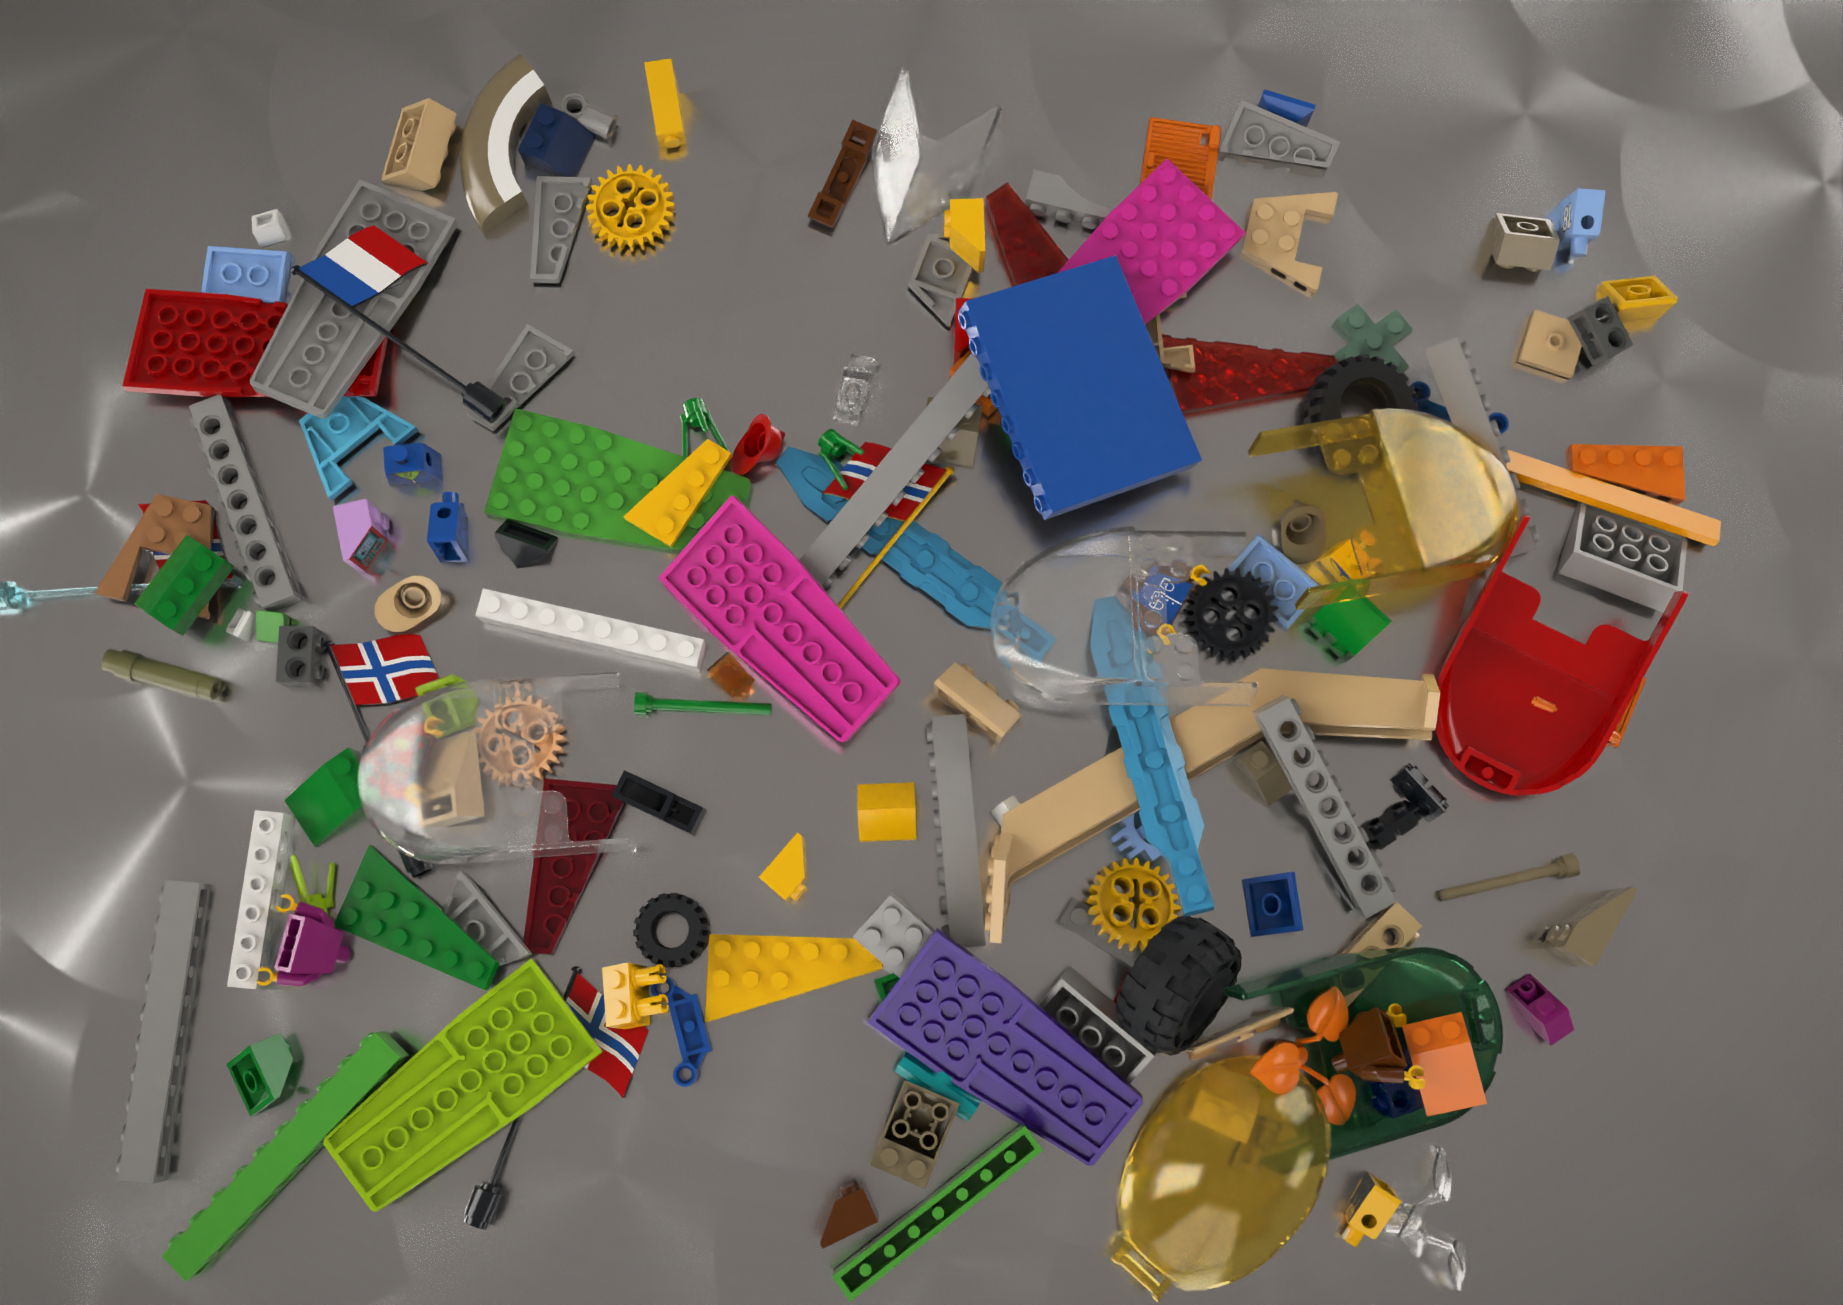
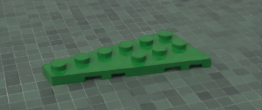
[334,845,500,990]

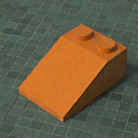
[1402,1012,1487,1117]

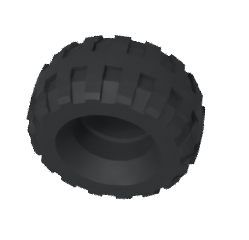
[1116,916,1242,1056]

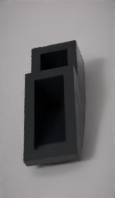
[612,770,707,836]

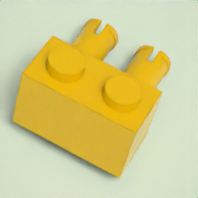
[602,963,669,1030]

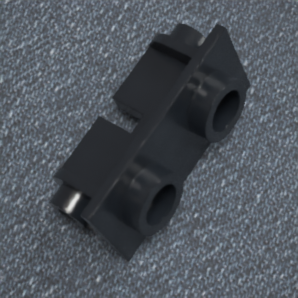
[1390,763,1449,822]
[1363,800,1422,851]

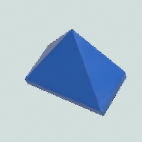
[1258,89,1316,125]

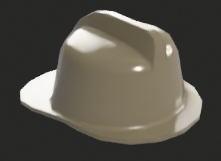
[1281,500,1326,564]

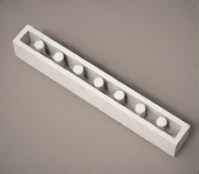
[475,588,707,672]

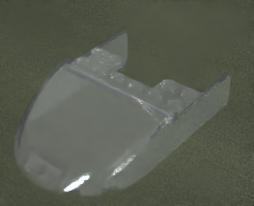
[990,525,1259,706]
[358,672,629,864]

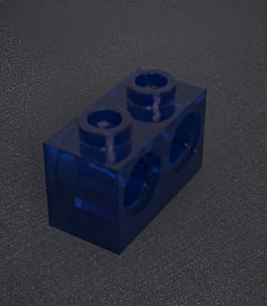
[1368,1048,1424,1119]

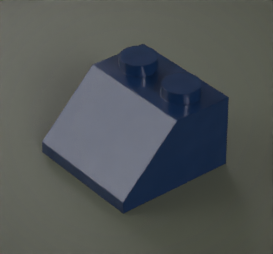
[518,103,595,177]

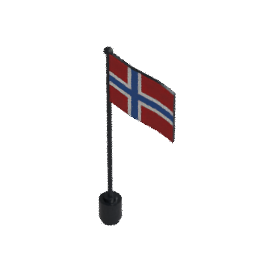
[323,634,439,878]
[464,966,649,1230]

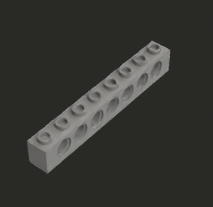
[189,395,303,612]
[1252,695,1397,919]

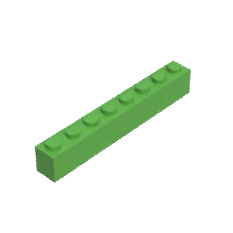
[832,1124,1043,1302]

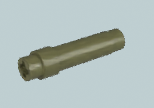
[101,649,221,700]

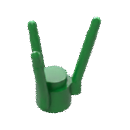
[680,398,732,460]
[818,429,864,491]

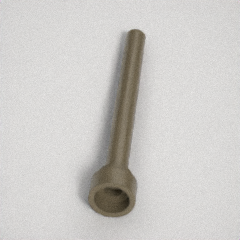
[1439,853,1580,901]

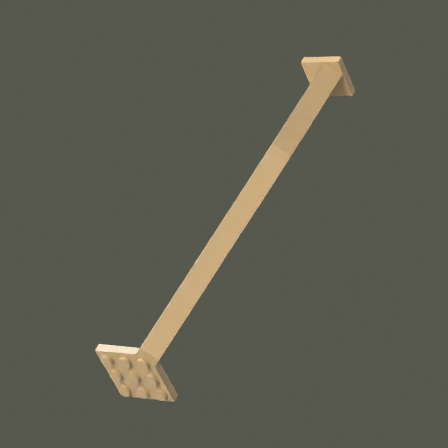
[985,668,1440,943]

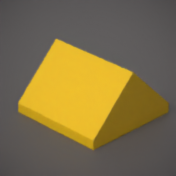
[1601,276,1678,321]
[857,782,917,842]

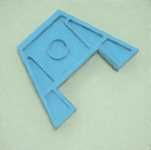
[299,396,419,501]

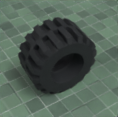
[633,893,710,967]

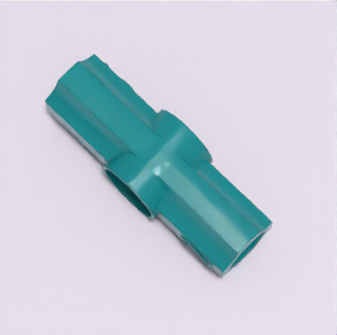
[894,1052,981,1122]

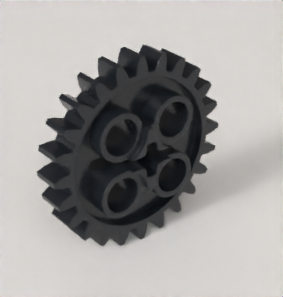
[1186,568,1278,660]

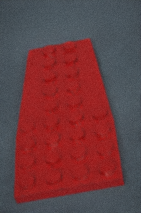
[122,289,388,397]

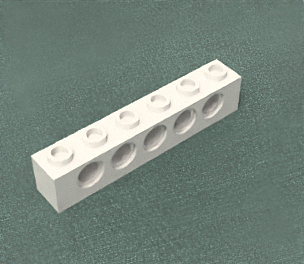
[227,810,295,989]

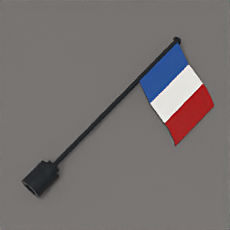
[291,225,507,423]

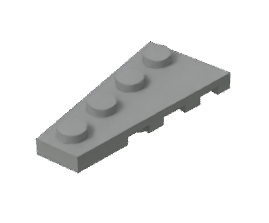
[1218,100,1340,168]

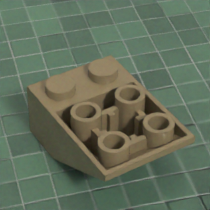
[870,1080,960,1189]

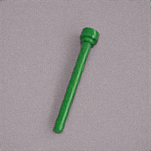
[634,692,772,715]

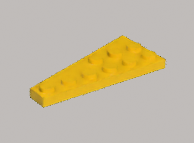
[705,934,883,1023]

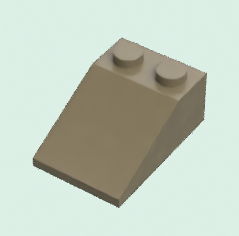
[1545,887,1638,967]

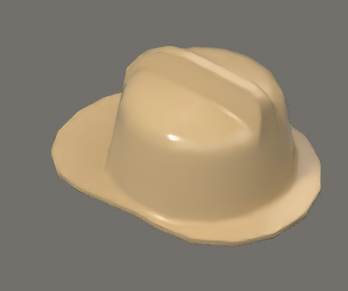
[375,575,441,632]

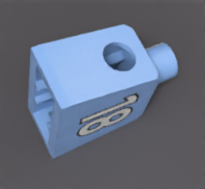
[1560,188,1605,257]

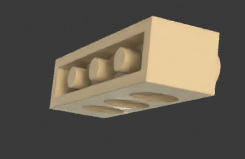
[1312,902,1422,1011]

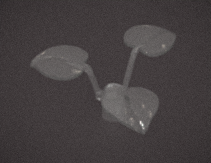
[1384,1146,1467,1293]

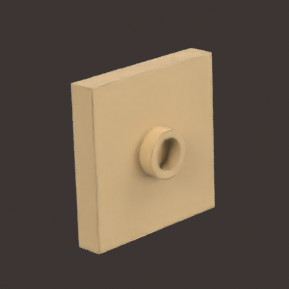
[1517,310,1582,379]

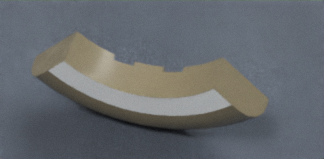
[460,54,550,234]

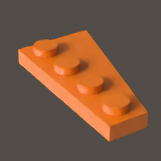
[1568,444,1685,503]

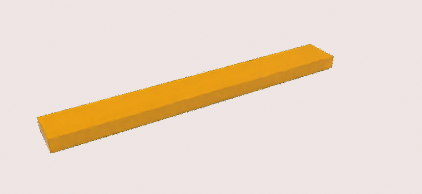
[1506,449,1721,547]

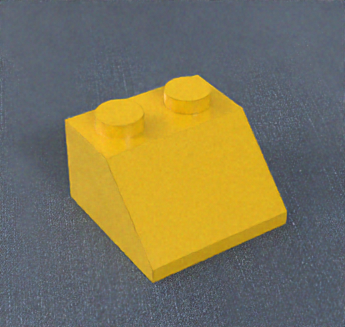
[944,198,986,273]
[759,832,808,903]

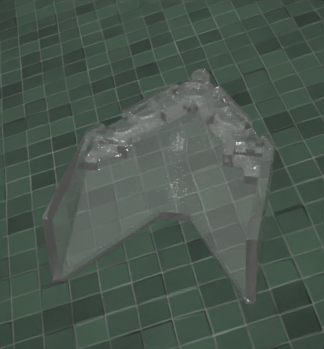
[871,67,1003,245]

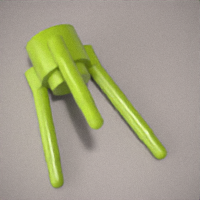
[290,855,335,914]

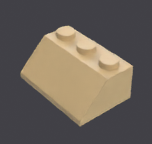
[381,98,457,191]
[933,662,1022,745]

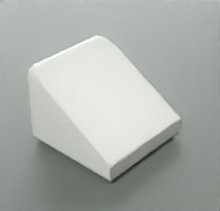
[251,209,286,247]

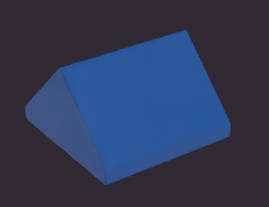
[1243,872,1304,937]

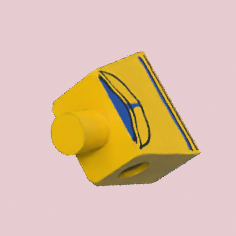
[1316,538,1378,592]

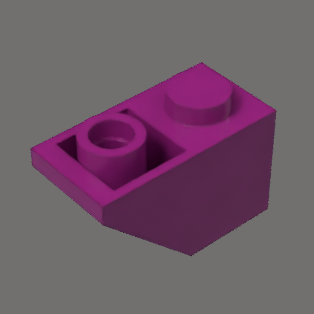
[1507,973,1574,1046]

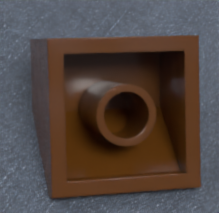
[820,1180,879,1249]

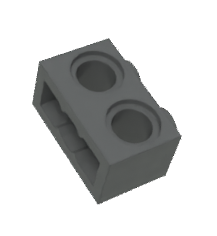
[1567,296,1634,366]
[276,626,325,687]

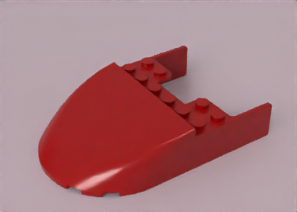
[1435,515,1689,795]

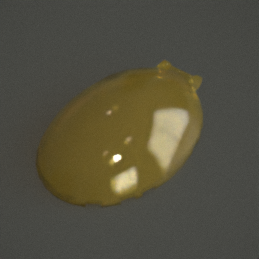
[1111,1055,1331,1303]

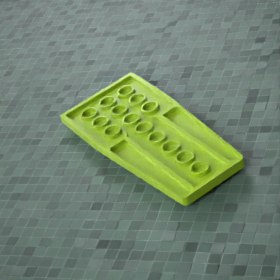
[323,958,603,1212]

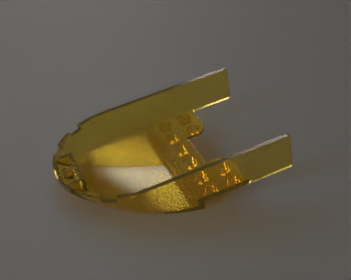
[1248,408,1518,610]

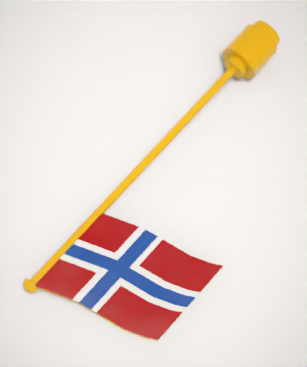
[823,442,955,608]

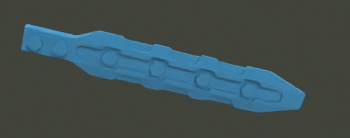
[776,446,1057,663]
[1091,596,1214,917]

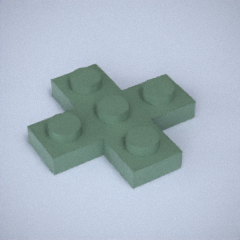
[1330,303,1413,374]

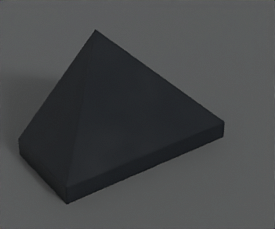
[494,519,558,569]

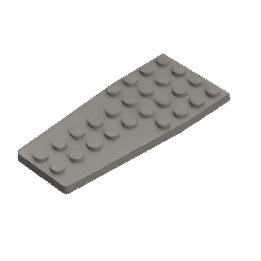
[250,179,458,419]

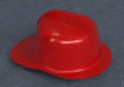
[731,414,785,475]

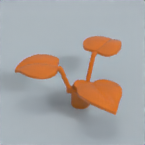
[1250,986,1356,1125]

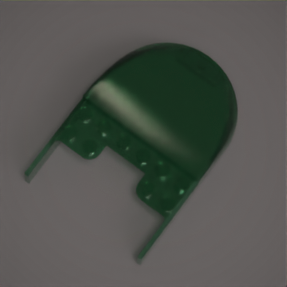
[1223,947,1503,1175]

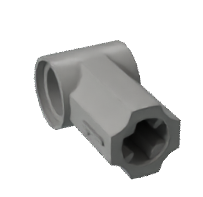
[562,93,617,139]

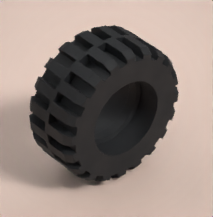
[1303,355,1418,465]

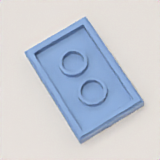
[201,246,292,304]
[1222,534,1323,631]

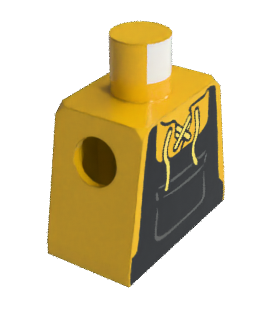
[1341,1171,1402,1247]

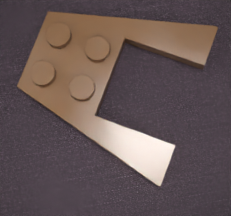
[95,494,215,620]

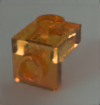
[707,651,755,699]

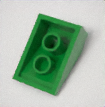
[1307,581,1392,661]
[284,747,389,847]

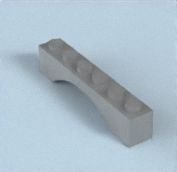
[1024,169,1114,229]

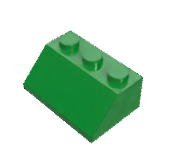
[134,535,235,636]

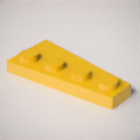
[623,439,732,548]

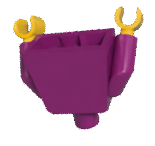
[256,894,350,987]

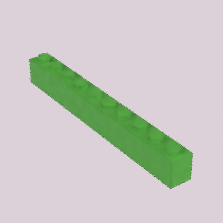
[162,1031,409,1282]

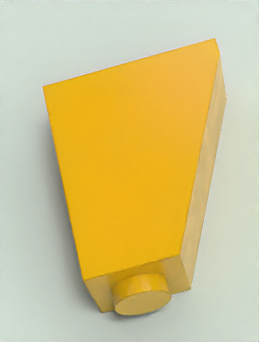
[644,58,686,148]

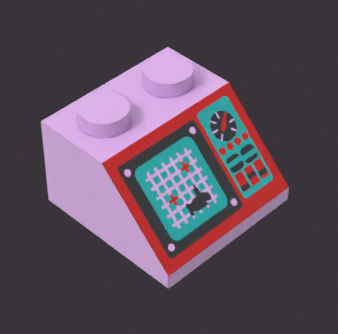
[333,499,389,573]

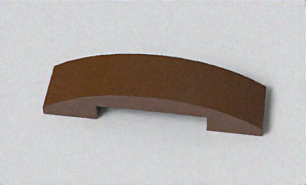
[808,119,877,228]

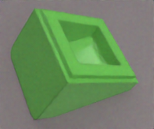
[256,610,291,643]

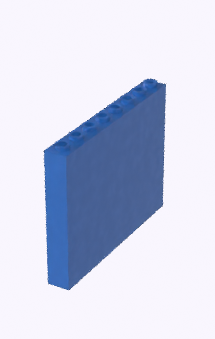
[958,255,1202,520]

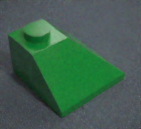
[226,1033,293,1117]

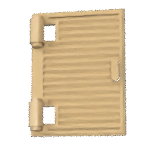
[1185,1007,1294,1060]

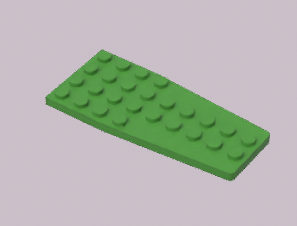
[484,408,751,552]

